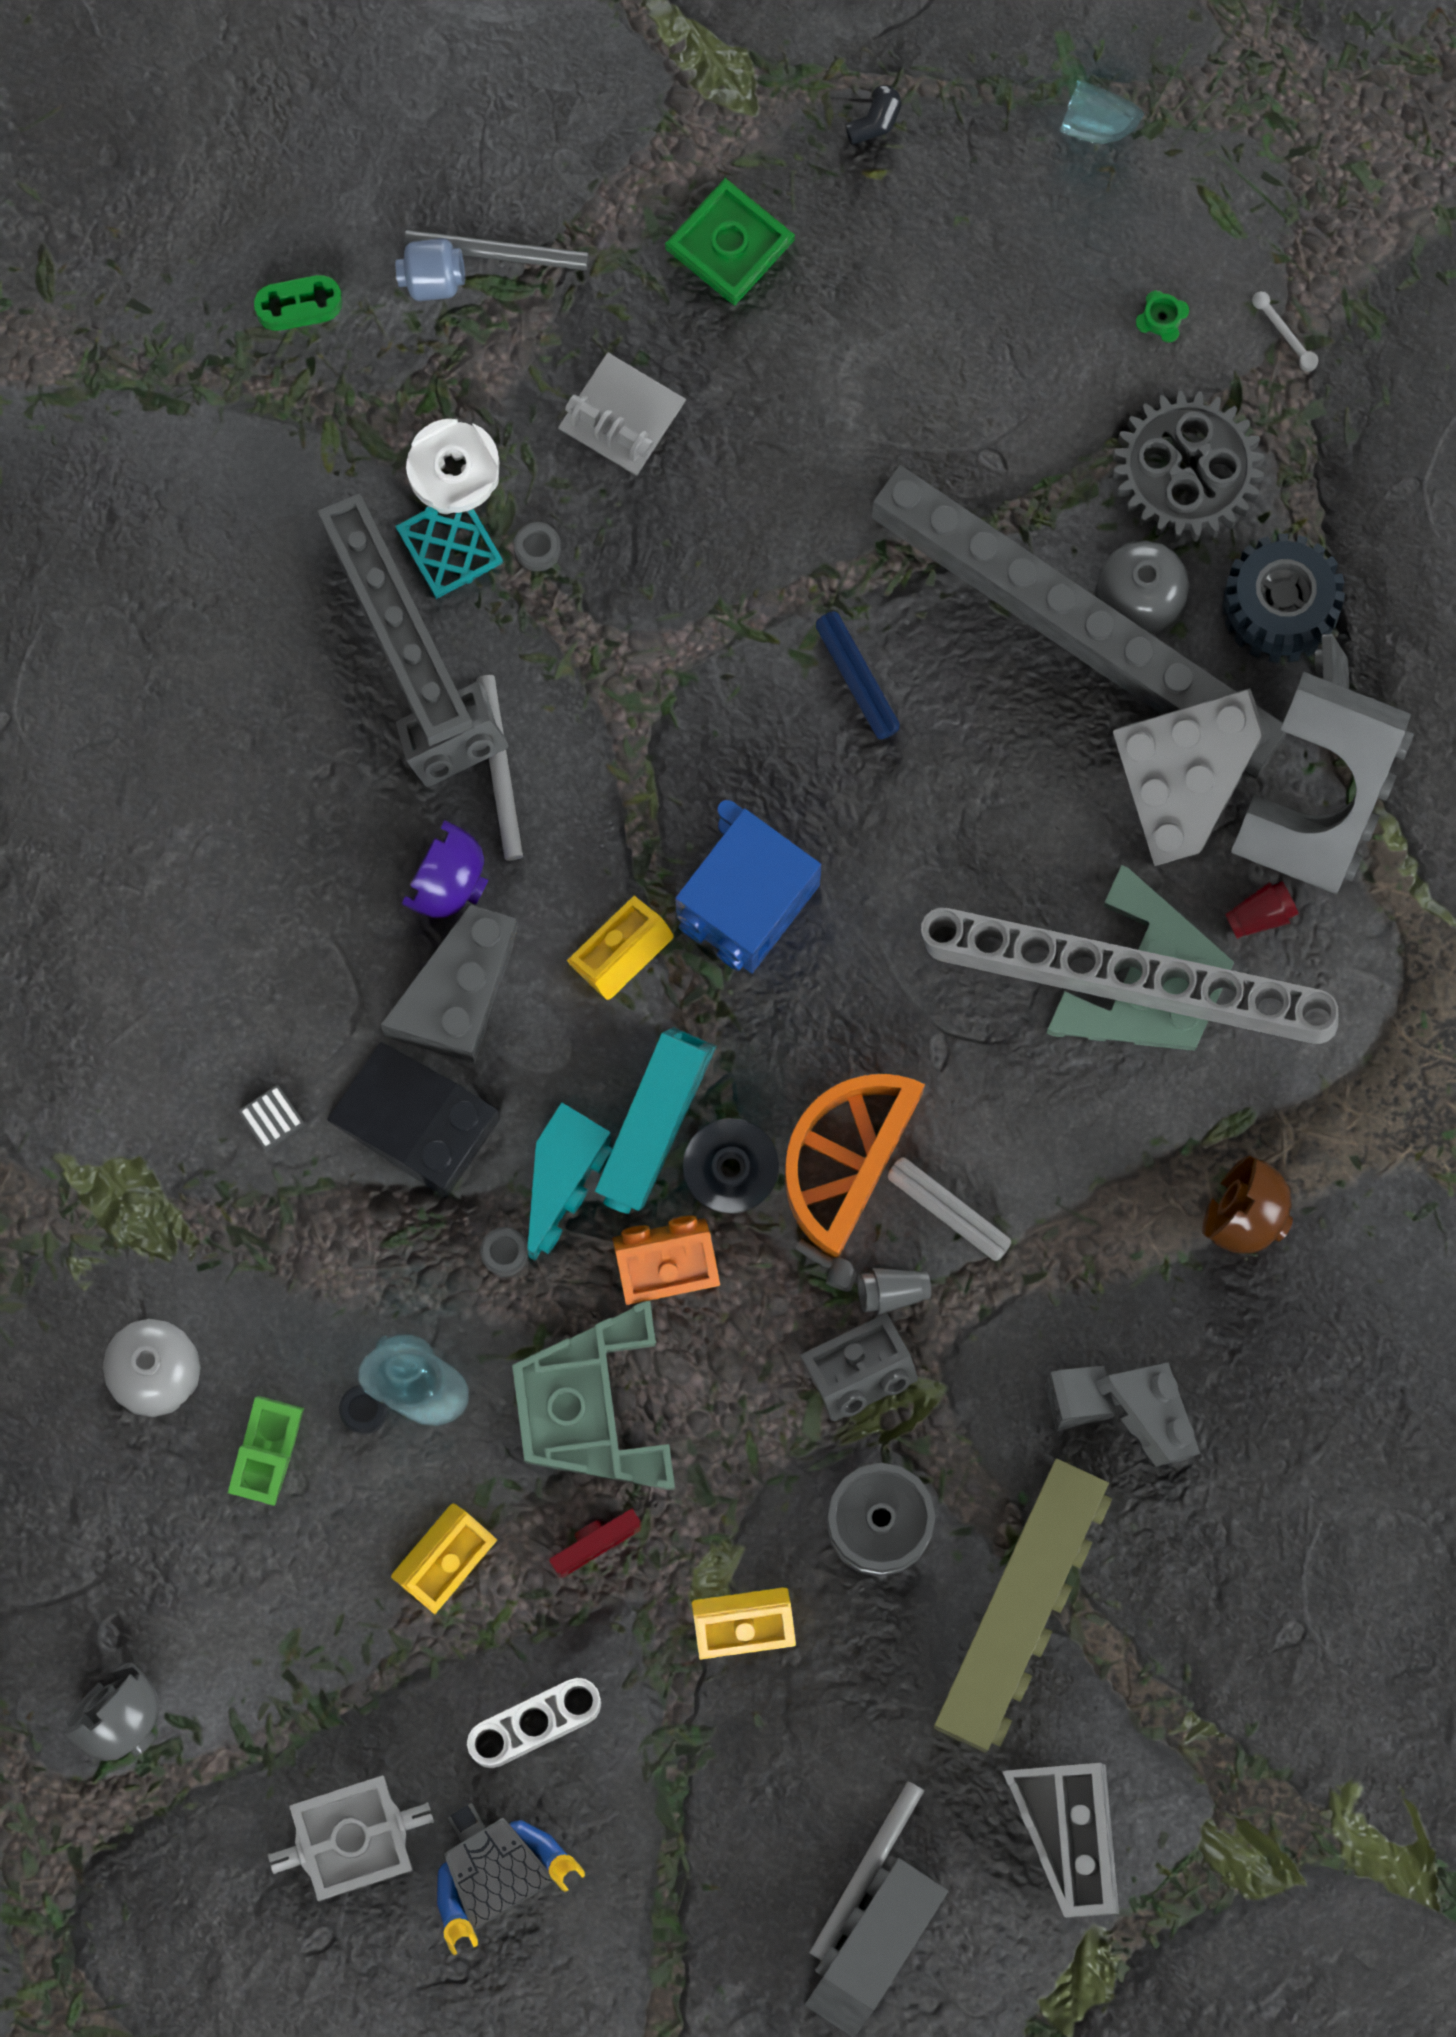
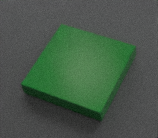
[665,178,795,306]

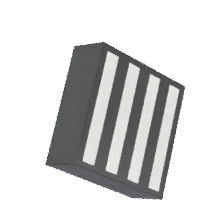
[238,1085,305,1152]

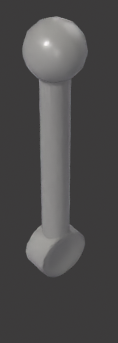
[1252,291,1318,372]

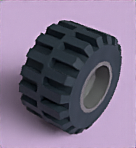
[1222,534,1345,663]

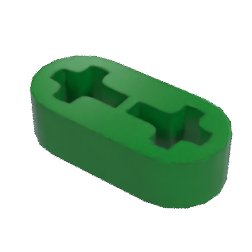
[254,275,342,331]

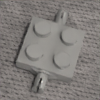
[268,1775,434,1901]

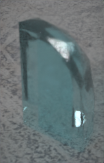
[1059,80,1145,144]

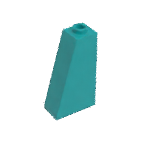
[595,1027,717,1214]

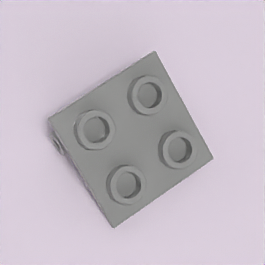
[558,353,686,476]

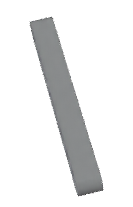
[921,908,1338,1044]

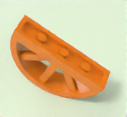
[785,1074,925,1258]

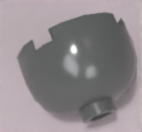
[1095,540,1190,634]
[62,1663,159,1761]

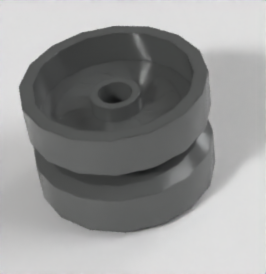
[826,1463,936,1577]

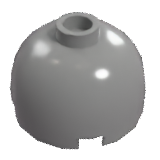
[102,1319,201,1417]

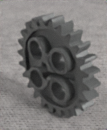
[1112,391,1265,542]

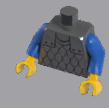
[437,1803,585,1955]

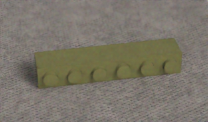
[933,1458,1113,1753]

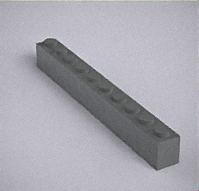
[872,465,1287,778]

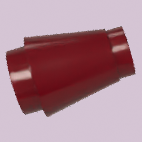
[1225,880,1299,939]

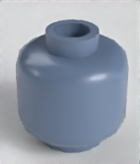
[395,238,465,302]

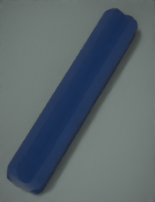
[816,611,900,740]

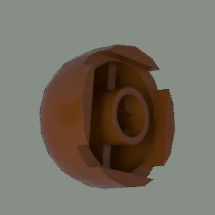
[1202,1155,1293,1253]

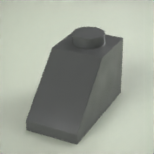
[1045,1366,1120,1431]

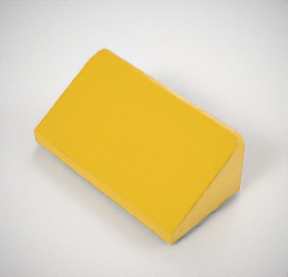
[567,896,674,1000]
[391,1503,497,1614]
[692,1588,796,1660]

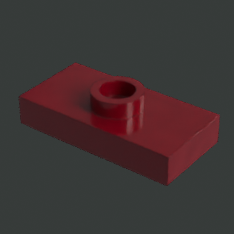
[549,1508,642,1579]

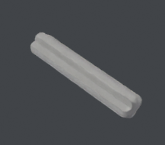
[888,1157,1011,1261]

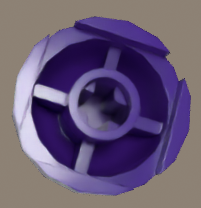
[401,820,488,918]

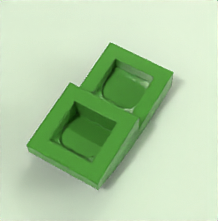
[228,1396,304,1506]

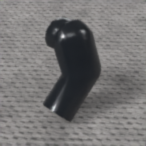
[845,85,901,145]

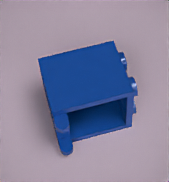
[675,800,821,974]

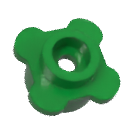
[1136,290,1189,343]

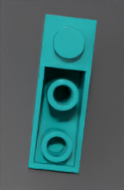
[527,1103,613,1261]

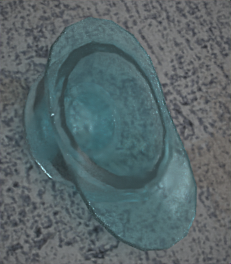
[359,1334,469,1426]

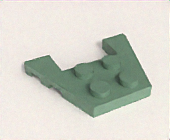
[1047,865,1234,1051]
[512,1301,675,1490]

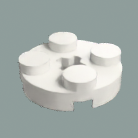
[406,419,500,515]

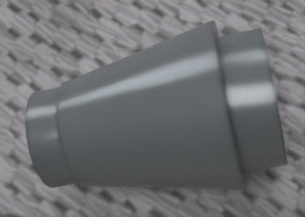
[857,1268,931,1316]

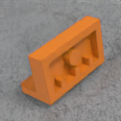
[612,1215,720,1305]

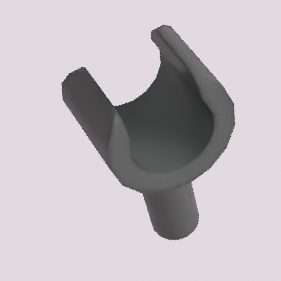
[796,1239,856,1292]

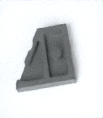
[1095,1363,1200,1467]

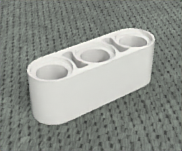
[467,1678,601,1768]

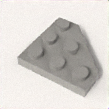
[1113,688,1264,866]

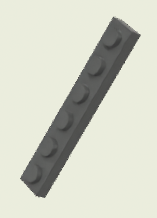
[317,493,473,746]

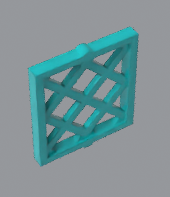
[395,506,504,599]

